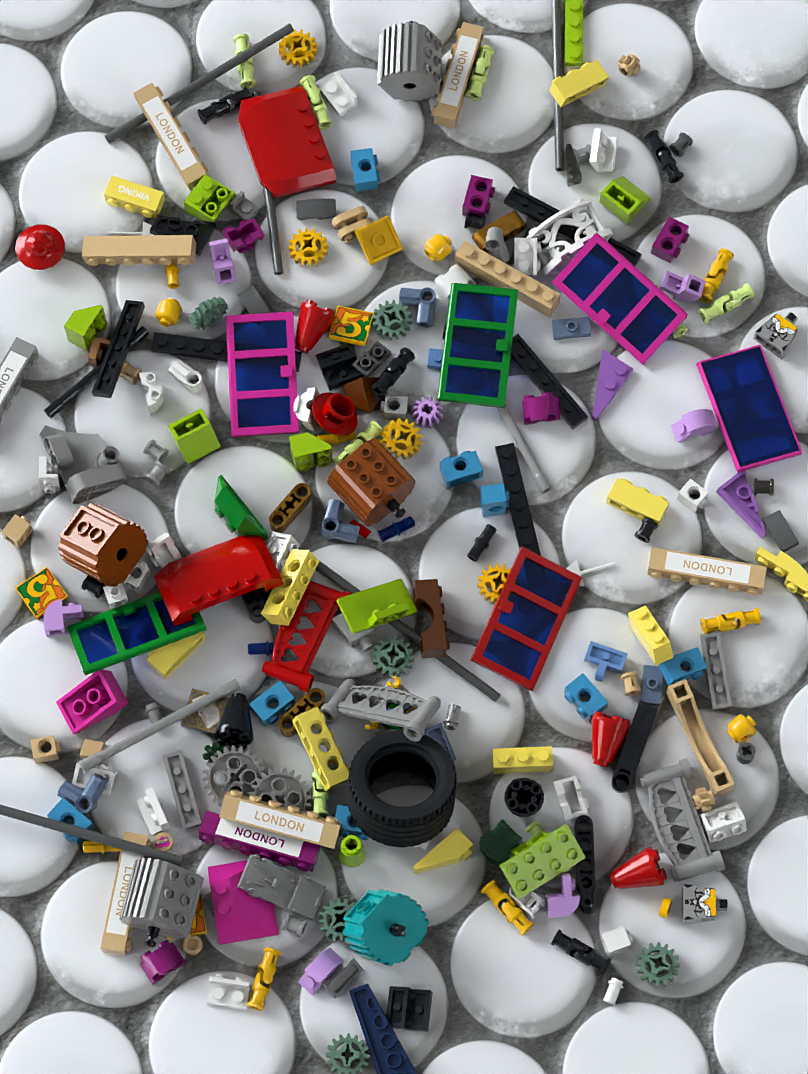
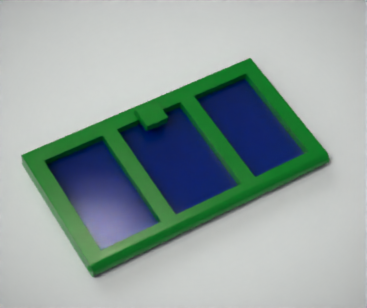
[437,283,518,408]
[67,592,207,676]

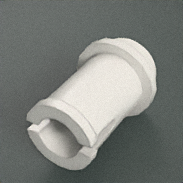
[603,978,624,1005]

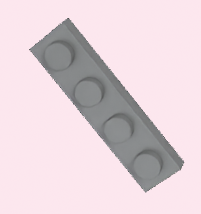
[700,632,732,711]
[162,750,202,831]

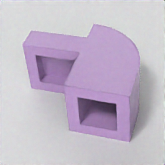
[209,239,236,285]
[659,271,706,302]
[671,409,719,443]
[44,599,84,636]
[546,872,580,918]
[298,948,344,996]

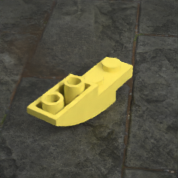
[754,547,808,602]

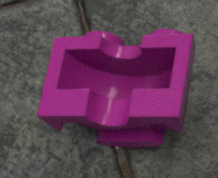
[222,218,265,253]
[522,392,561,425]
[140,940,186,985]

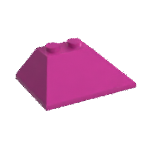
[208,860,279,945]

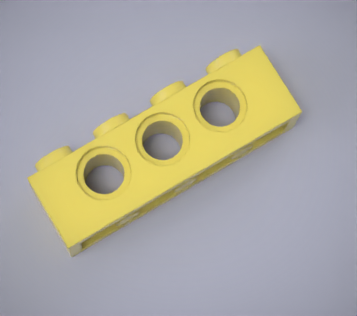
[261,549,319,626]
[292,707,349,792]

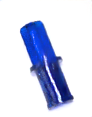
[377,516,415,542]
[248,641,286,656]

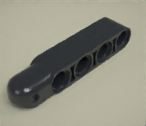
[611,700,658,793]
[574,815,596,914]

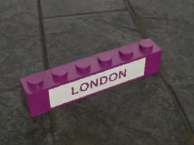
[199,811,320,872]

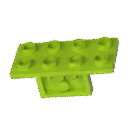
[337,579,417,634]
[499,824,585,899]

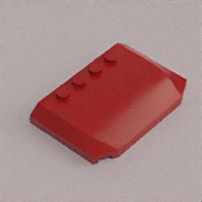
[238,86,336,198]
[154,535,284,626]

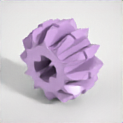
[411,396,443,429]

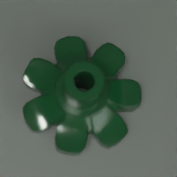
[203,742,225,763]

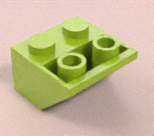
[184,174,235,222]
[599,176,651,224]
[64,305,107,351]
[168,408,221,465]
[289,432,333,471]

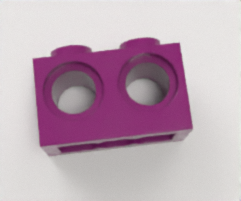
[462,175,495,217]
[651,216,690,263]

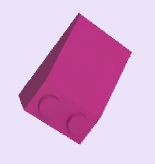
[56,669,128,734]

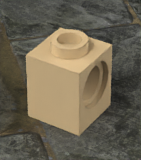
[2,514,33,548]
[30,735,61,764]

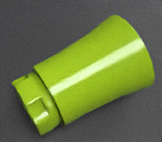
[338,835,366,867]

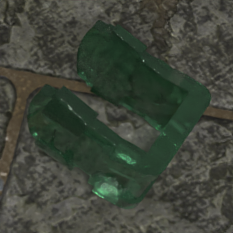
[479,819,523,867]

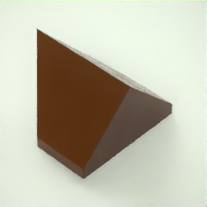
[343,377,382,413]

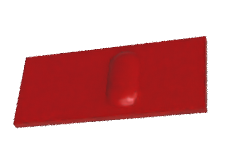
[349,519,372,539]

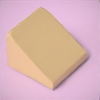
[80,739,104,759]

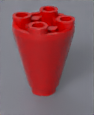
[295,299,336,354]
[592,711,631,767]
[610,847,667,889]

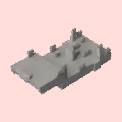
[237,854,326,920]

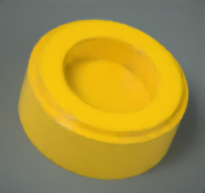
[659,897,672,919]

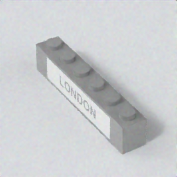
[0,337,39,423]

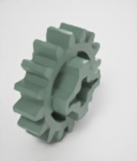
[189,296,228,330]
[372,300,413,340]
[372,635,414,678]
[318,898,355,943]
[636,942,680,987]
[326,1033,370,1074]

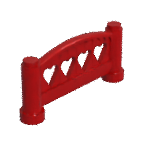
[262,581,353,693]

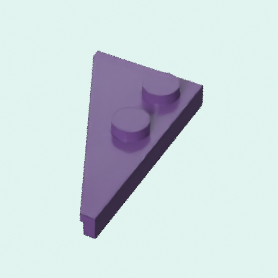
[592,350,633,421]
[716,471,766,539]

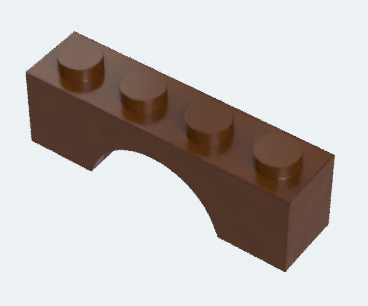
[412,579,450,658]

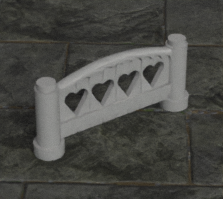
[319,679,441,742]
[639,758,725,881]

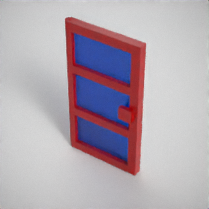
[470,547,582,691]

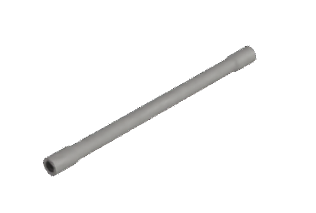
[466,346,552,494]
[79,679,240,772]

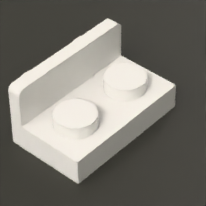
[319,72,358,117]
[589,129,618,172]
[514,238,541,275]
[39,456,60,493]
[266,531,299,574]
[72,758,118,795]
[136,787,169,835]
[700,802,747,843]
[207,974,251,1010]

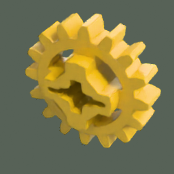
[278,30,317,68]
[288,227,329,268]
[381,418,422,460]
[477,563,519,605]

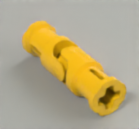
[699,248,734,304]
[700,607,761,634]
[481,880,535,936]
[247,947,281,1011]

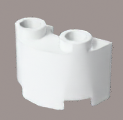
[434,264,476,306]
[139,372,164,415]
[294,388,320,431]
[146,532,182,568]
[553,775,589,820]

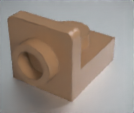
[88,337,110,366]

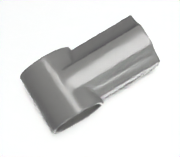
[485,227,510,263]

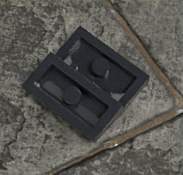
[315,343,364,391]
[386,986,433,1032]

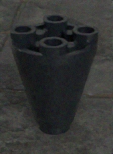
[214,693,254,750]
[504,778,544,817]

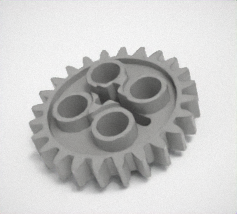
[202,745,265,807]
[248,767,312,813]

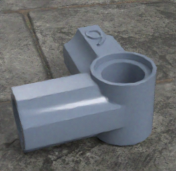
[399,287,437,328]
[321,499,360,544]
[57,773,109,813]

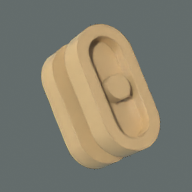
[332,206,372,243]

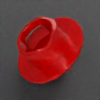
[15,224,65,270]
[312,392,358,436]

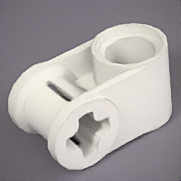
[509,887,546,919]

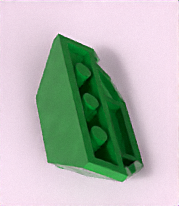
[214,474,268,540]

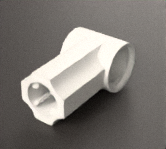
[168,359,204,394]

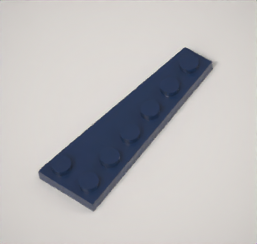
[349,983,417,1074]

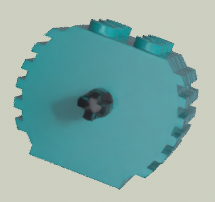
[343,889,429,966]

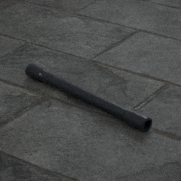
[44,326,149,418]

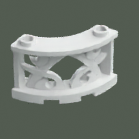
[526,199,613,275]

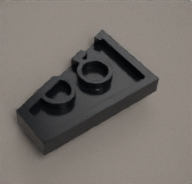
[150,215,216,255]

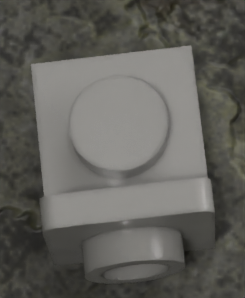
[230,191,259,220]

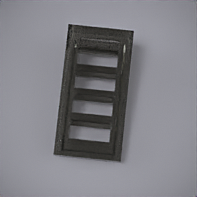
[565,144,582,187]

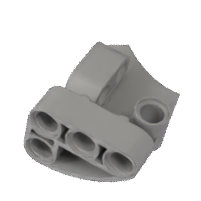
[39,425,127,504]

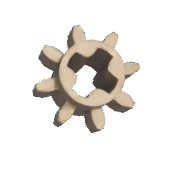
[618,54,641,77]
[692,787,715,813]

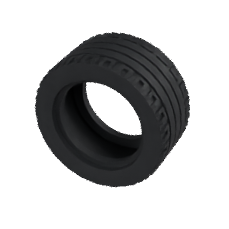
[348,730,457,847]

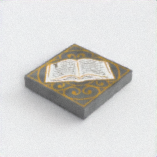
[181,688,229,735]

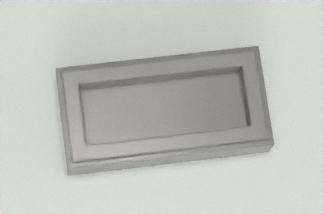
[322,955,363,999]

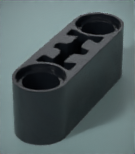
[240,589,266,623]

